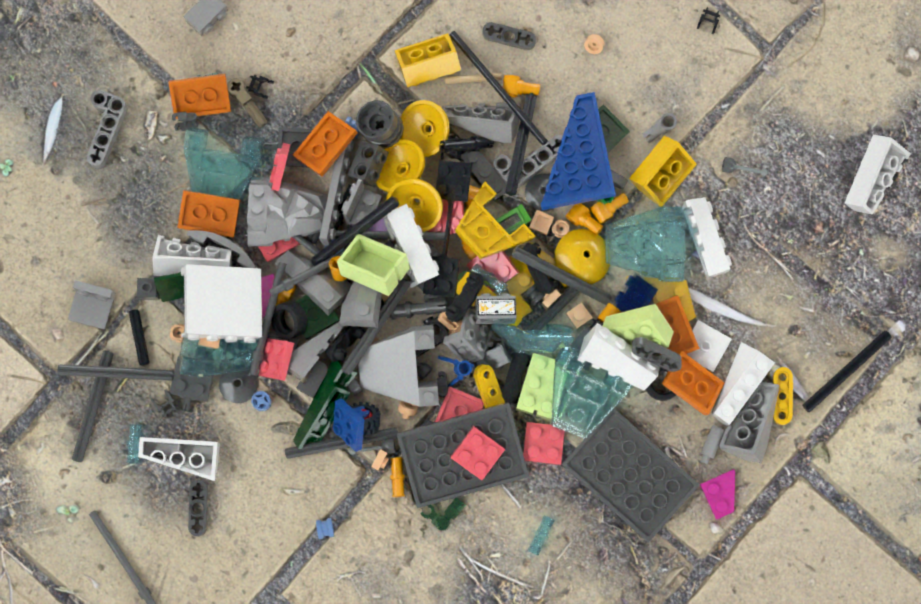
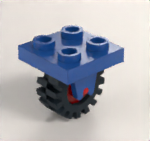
[333,398,381,452]

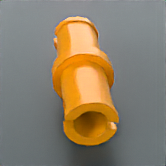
[390,457,405,497]

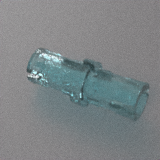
[470,264,508,295]
[126,424,142,464]
[527,515,555,556]

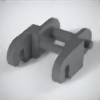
[172,112,199,131]
[151,389,178,418]

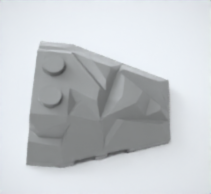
[247,177,327,246]

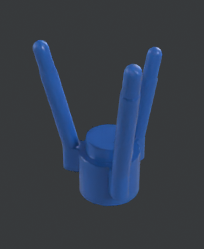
[438,355,474,387]

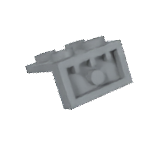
[342,179,383,231]
[68,280,116,329]
[443,308,489,363]

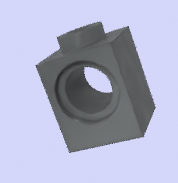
[137,278,159,300]

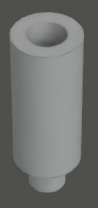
[700,425,725,465]

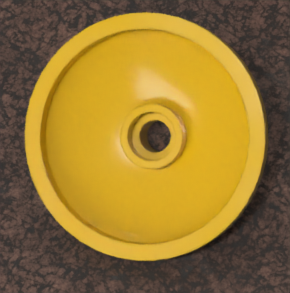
[400,100,449,157]
[376,140,425,193]
[386,178,443,232]
[554,229,611,285]

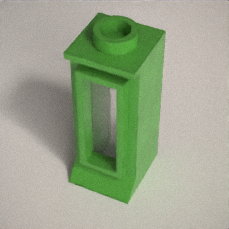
[495,204,531,235]

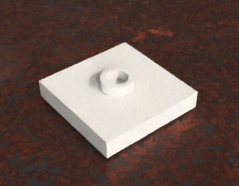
[687,320,732,373]

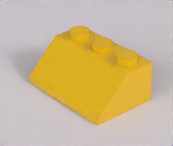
[394,33,461,87]
[629,135,697,208]

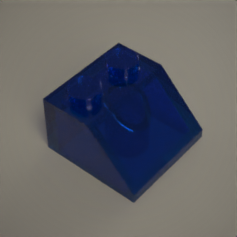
[614,273,658,312]

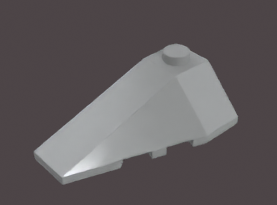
[442,102,521,143]
[339,281,382,328]

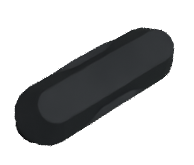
[522,242,557,294]
[445,272,484,322]
[327,326,366,362]
[502,350,531,404]

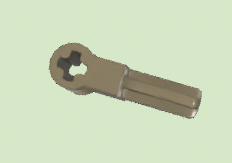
[227,78,268,128]

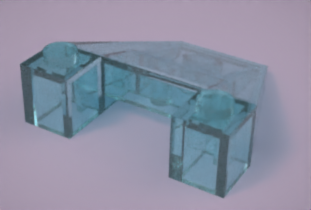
[184,127,264,199]
[551,343,632,439]

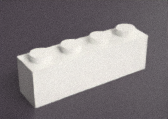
[845,135,911,214]
[682,197,732,279]
[383,204,439,288]
[153,235,232,276]
[578,323,660,390]
[712,342,775,426]
[138,437,220,481]

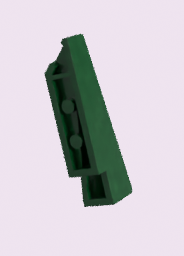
[293,360,357,449]

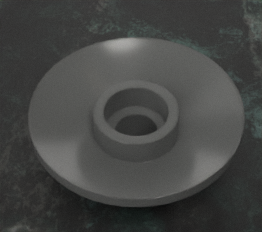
[525,174,554,211]
[219,365,257,403]

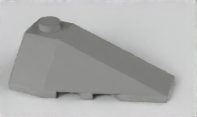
[274,250,352,316]
[288,321,344,380]
[719,381,780,463]

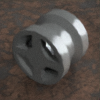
[522,284,545,307]

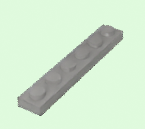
[319,140,354,246]

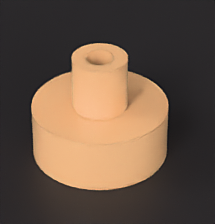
[584,34,604,54]
[398,401,419,419]

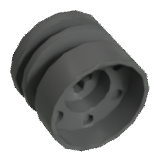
[356,100,404,149]

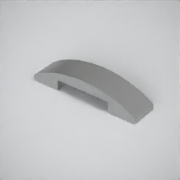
[187,230,256,268]

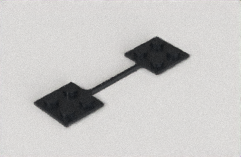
[423,160,472,298]

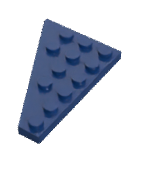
[541,92,616,210]

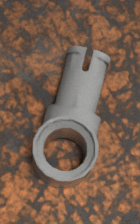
[642,113,677,143]

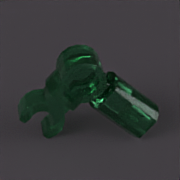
[421,497,466,531]

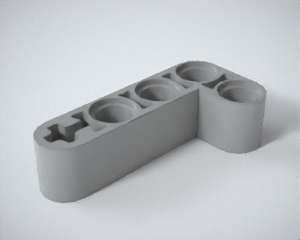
[87,90,128,169]
[493,135,563,188]

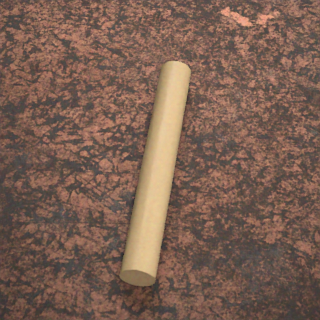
[445,73,502,84]

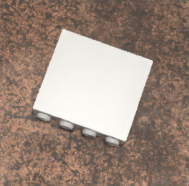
[181,264,262,343]

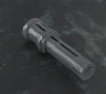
[390,300,448,320]

